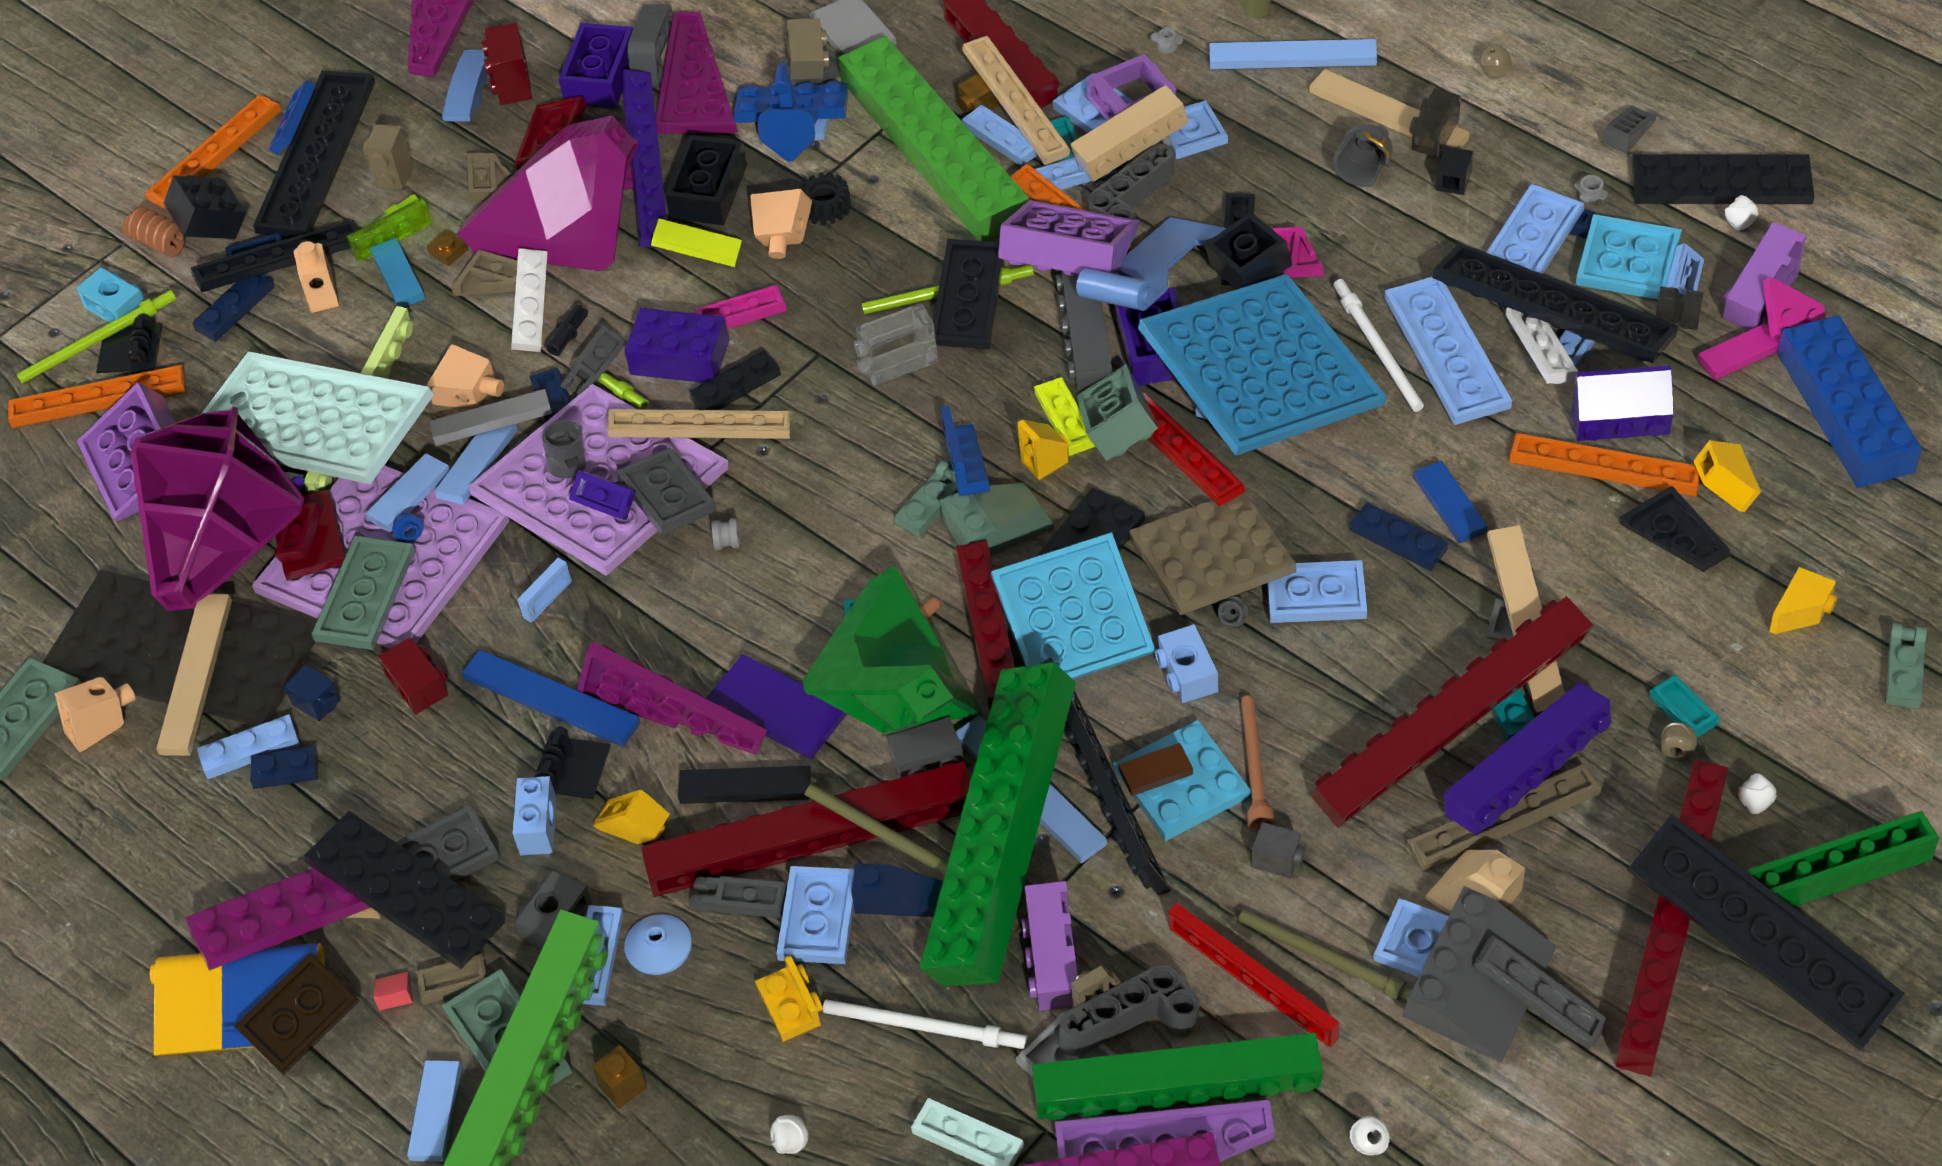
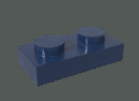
[250,746,318,789]

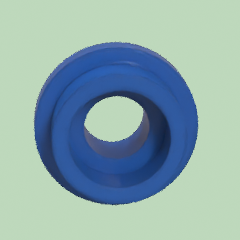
[392,513,423,543]

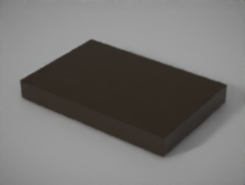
[234,952,360,1076]

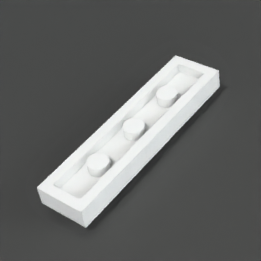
[511,248,547,352]
[1505,308,1578,384]

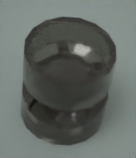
[1656,286,1703,330]

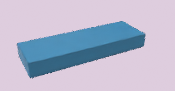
[370,238,425,307]

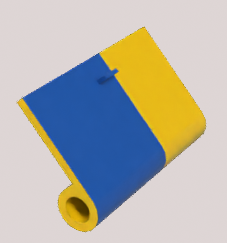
[150,943,325,1056]

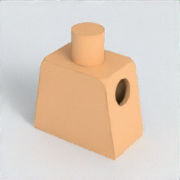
[751,189,812,259]
[293,241,339,313]
[427,345,504,409]
[55,677,136,753]

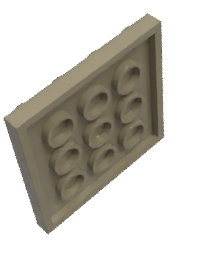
[1129,493,1297,615]

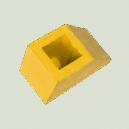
[1694,440,1761,512]

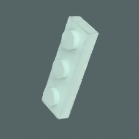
[911,1098,1024,1166]

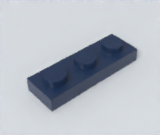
[192,275,275,342]
[1350,502,1448,571]

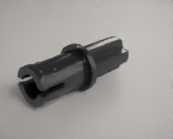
[544,304,588,356]

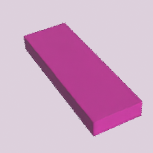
[694,285,787,329]
[1697,322,1780,380]

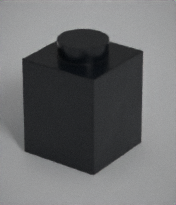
[1436,146,1473,195]

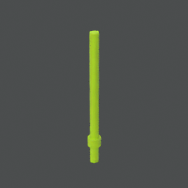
[861,264,1034,314]
[16,290,177,384]

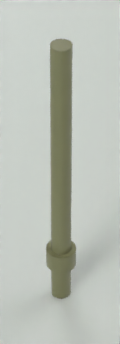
[805,783,948,879]
[1238,909,1413,1001]

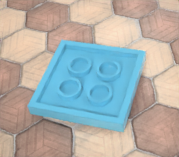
[1576,214,1682,301]
[1113,720,1251,841]

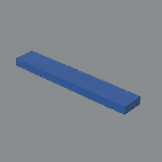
[462,649,640,747]

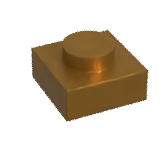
[427,230,468,267]

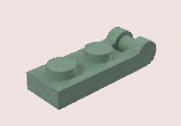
[894,460,958,537]
[1886,623,1927,709]

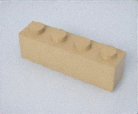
[1070,85,1189,182]

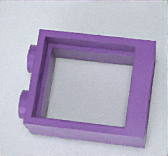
[1086,54,1176,121]

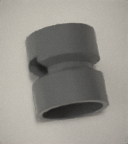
[542,420,586,478]

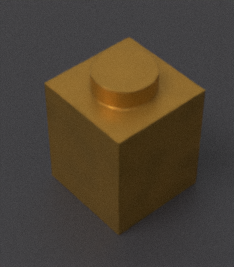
[958,73,1001,114]
[592,1045,647,1109]

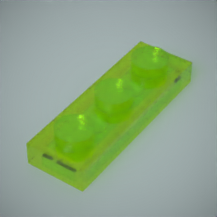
[347,198,433,262]

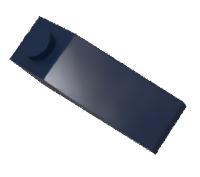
[851,863,943,917]

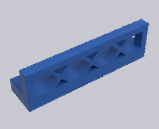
[940,406,990,496]

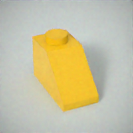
[1017,419,1069,480]
[1769,567,1838,634]
[593,789,670,845]

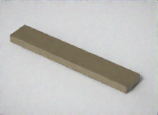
[1407,763,1602,872]

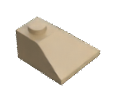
[1426,850,1525,915]

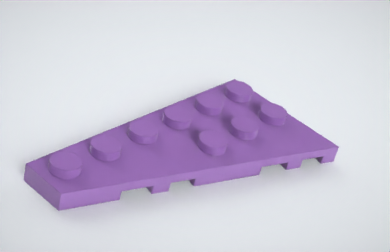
[1055,1100,1275,1162]

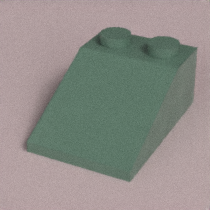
[1076,364,1158,461]
[940,482,1054,556]

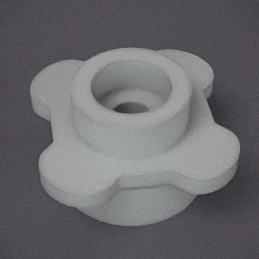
[1151,26,1183,53]
[1574,175,1608,203]

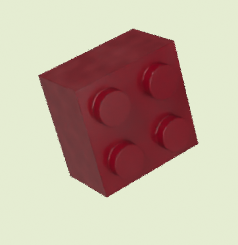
[481,22,533,105]

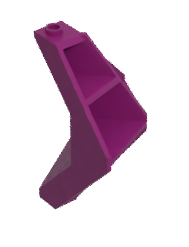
[457,115,638,271]
[131,406,305,611]

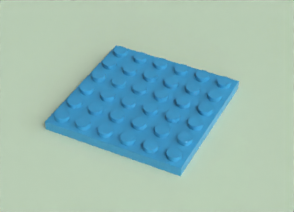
[1138,274,1387,456]

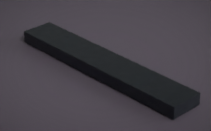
[191,219,365,293]

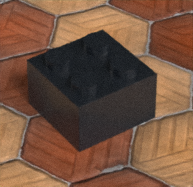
[164,175,246,239]
[1205,212,1292,289]

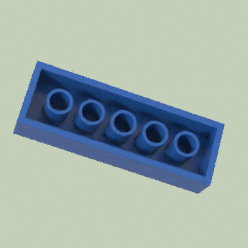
[1777,315,1922,488]

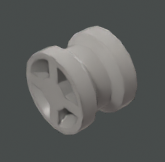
[711,518,740,551]

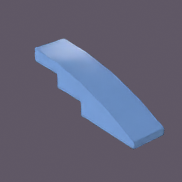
[442,50,489,121]

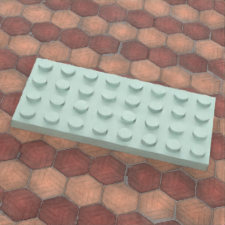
[202,352,434,485]

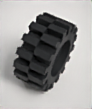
[799,173,851,225]

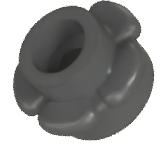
[1218,596,1249,627]

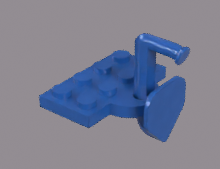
[734,62,848,162]

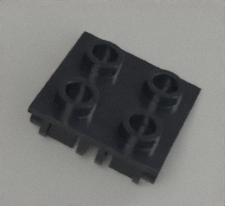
[96,314,162,374]
[535,726,611,799]

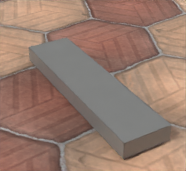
[429,389,552,446]

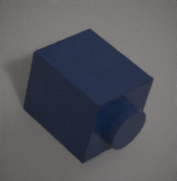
[284,665,341,722]

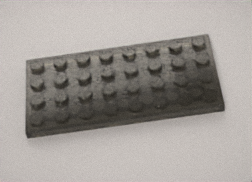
[43,570,317,726]

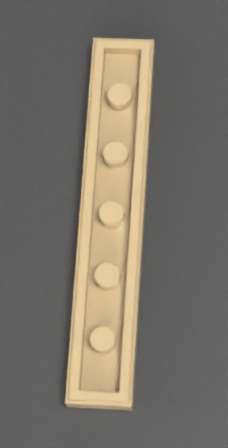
[962,35,1070,165]
[1310,69,1470,151]
[607,409,790,439]
[1487,525,1565,716]
[156,594,232,756]

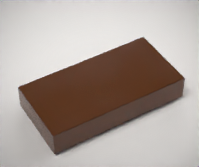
[1118,743,1193,796]

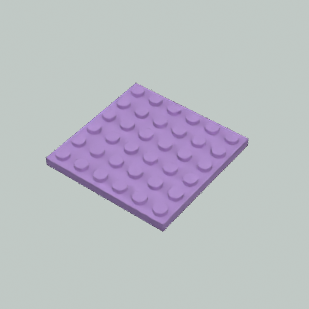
[469,384,729,576]
[252,465,510,649]

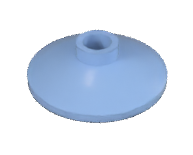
[624,914,692,975]

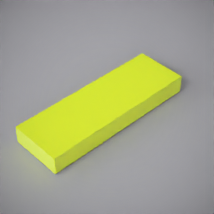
[651,219,742,267]
[1034,377,1096,456]

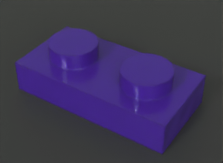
[569,470,636,520]

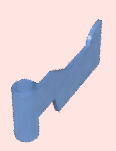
[1076,217,1227,311]

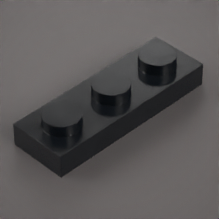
[689,350,781,410]

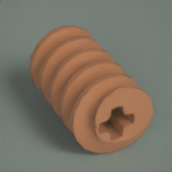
[122,206,184,258]

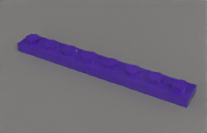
[621,69,667,249]

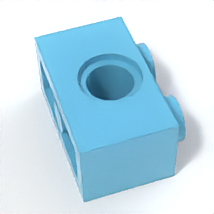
[76,267,145,323]

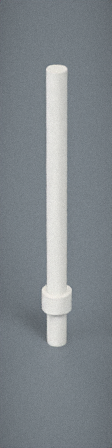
[1333,279,1424,412]
[823,999,1028,1049]

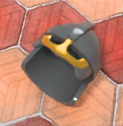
[1333,123,1392,187]

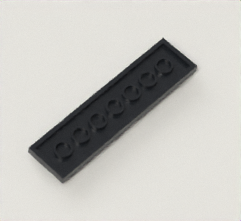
[253,70,375,237]
[1432,243,1679,363]
[1040,657,1171,896]
[1627,814,1905,1050]

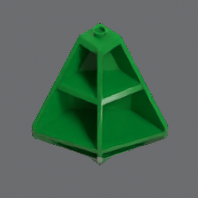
[802,565,983,736]

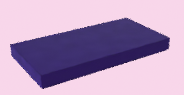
[706,654,847,759]

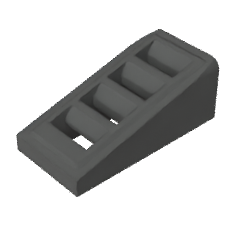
[1602,105,1656,154]

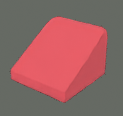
[374,972,413,1011]

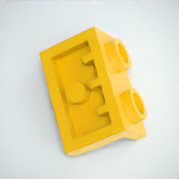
[755,955,823,1042]

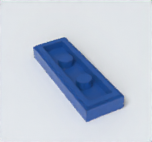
[269,80,316,155]
[1414,461,1487,544]

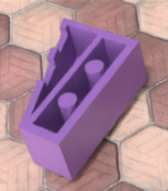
[1722,221,1806,330]
[1021,881,1078,1011]

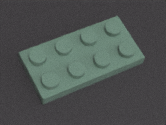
[312,536,416,650]
[0,657,81,781]
[442,969,572,1086]

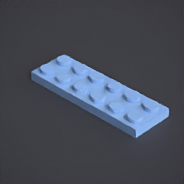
[1384,277,1512,425]

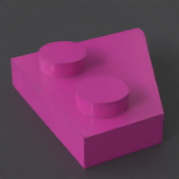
[1273,227,1324,278]
[1762,278,1826,338]

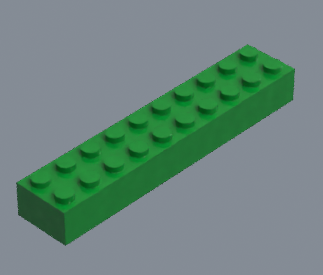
[920,662,1076,986]

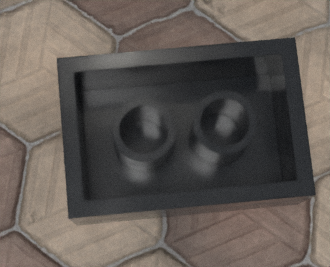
[665,135,747,225]

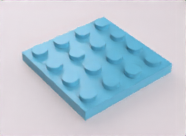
[991,532,1155,680]

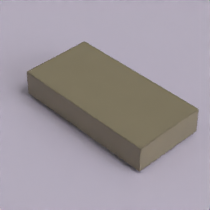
[416,954,488,1005]

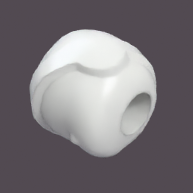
[1724,195,1759,231]
[1737,773,1777,814]
[771,1115,809,1154]
[1350,1116,1390,1155]

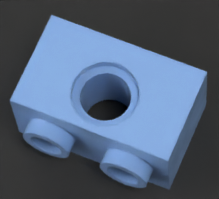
[1155,624,1218,704]
[513,776,557,855]

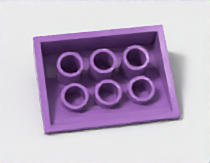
[998,200,1139,276]
[77,382,176,521]

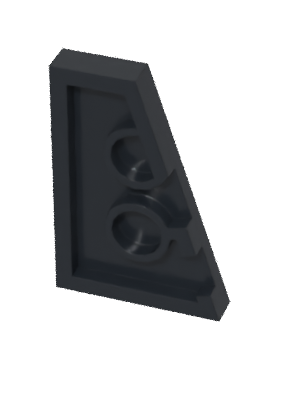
[1620,486,1730,572]

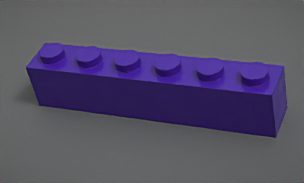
[1444,682,1611,836]

